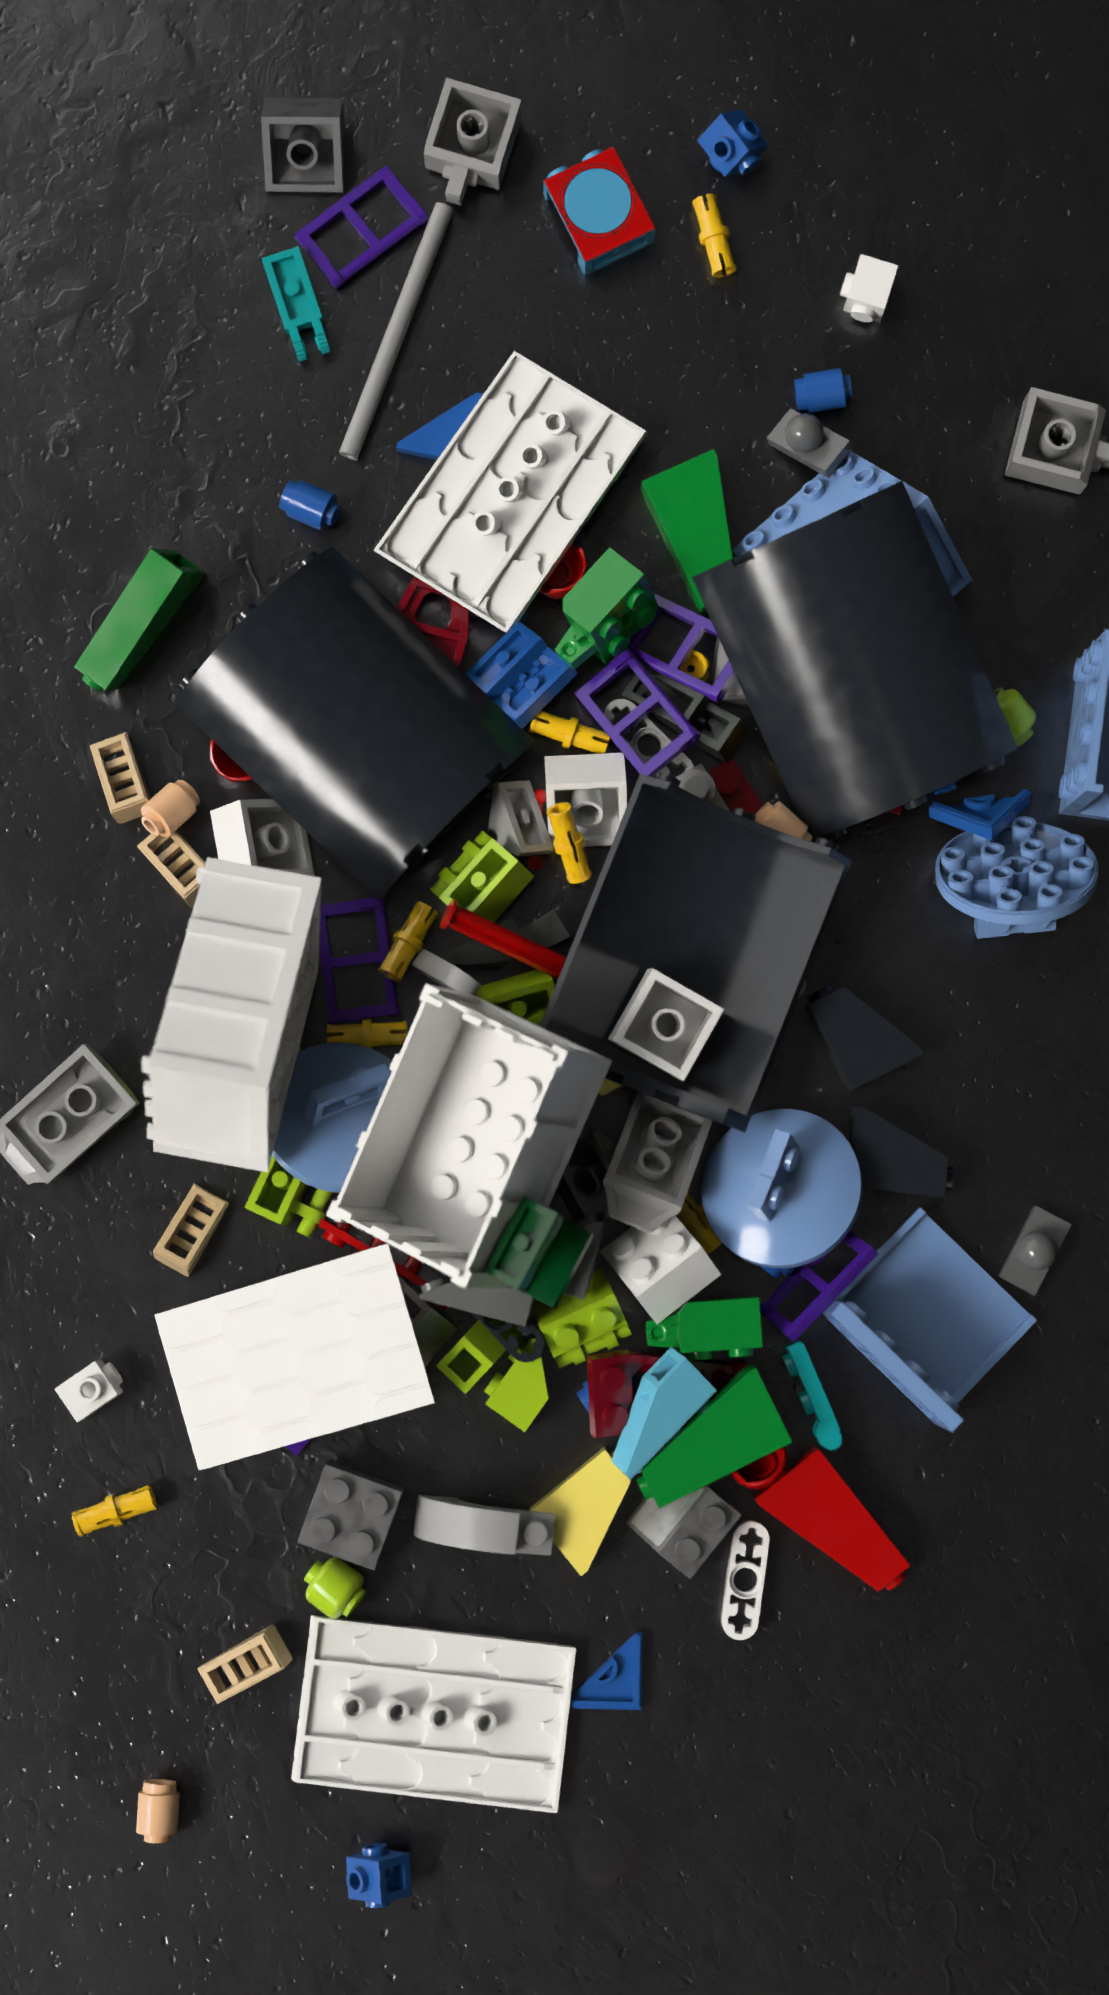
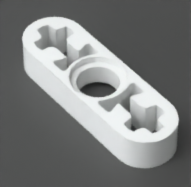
[721,1519,770,1640]

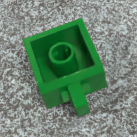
[555,547,659,669]
[646,1296,763,1360]

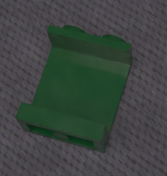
[484,1196,595,1309]

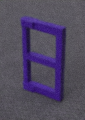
[294,166,429,290]
[627,594,736,703]
[574,649,701,777]
[320,897,400,1024]
[760,1231,878,1342]

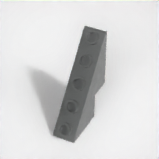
[419,1215,605,1327]

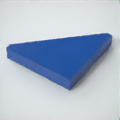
[396,392,483,460]
[929,789,1031,841]
[569,1632,642,1710]

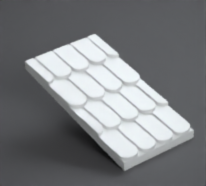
[374,351,648,633]
[155,1243,435,1470]
[291,1615,576,1813]

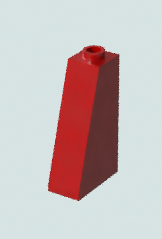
[752,1446,910,1592]

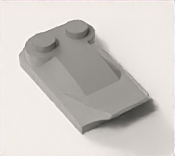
[0,1044,140,1185]
[603,1091,712,1233]

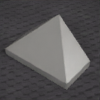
[487,780,554,856]

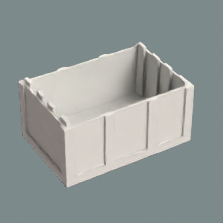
[142,857,322,1172]
[326,984,612,1288]

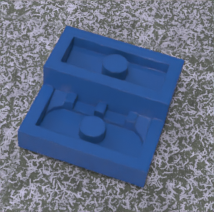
[466,621,577,729]

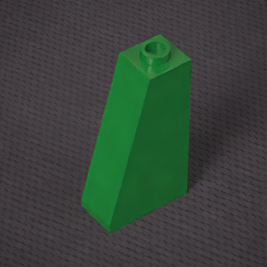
[641,449,732,616]
[74,549,206,691]
[636,1364,792,1509]

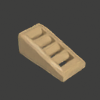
[90,732,151,824]
[137,831,206,908]
[153,1184,229,1277]
[198,1625,292,1704]

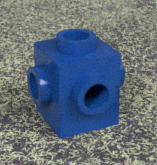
[697,109,769,177]
[346,1843,412,1908]

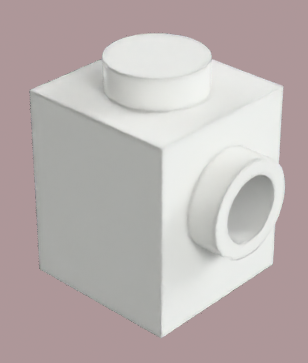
[840,254,898,322]
[55,1359,124,1423]

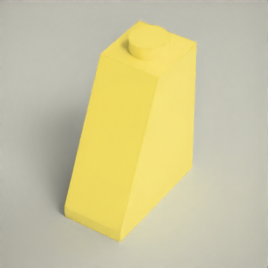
[530,1447,631,1576]

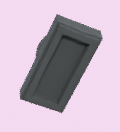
[767,408,853,478]
[997,1206,1072,1296]

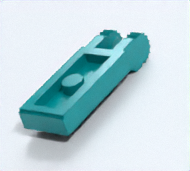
[261,247,330,362]
[781,1339,843,1451]

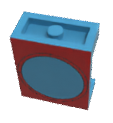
[543,147,655,275]

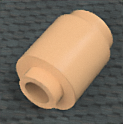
[141,780,200,837]
[755,801,813,841]
[136,1779,180,1843]

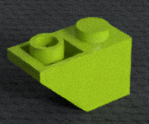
[436,1317,521,1394]
[484,1336,548,1432]

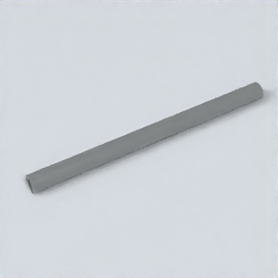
[339,202,454,460]

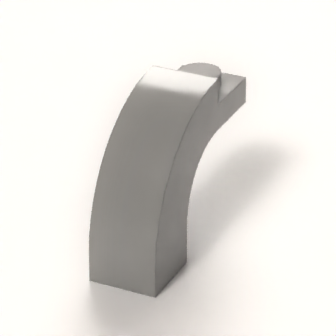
[413,1494,555,1556]

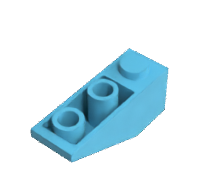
[611,1347,717,1480]

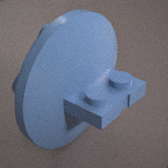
[935,816,1099,939]
[272,1042,392,1193]
[701,1109,863,1268]

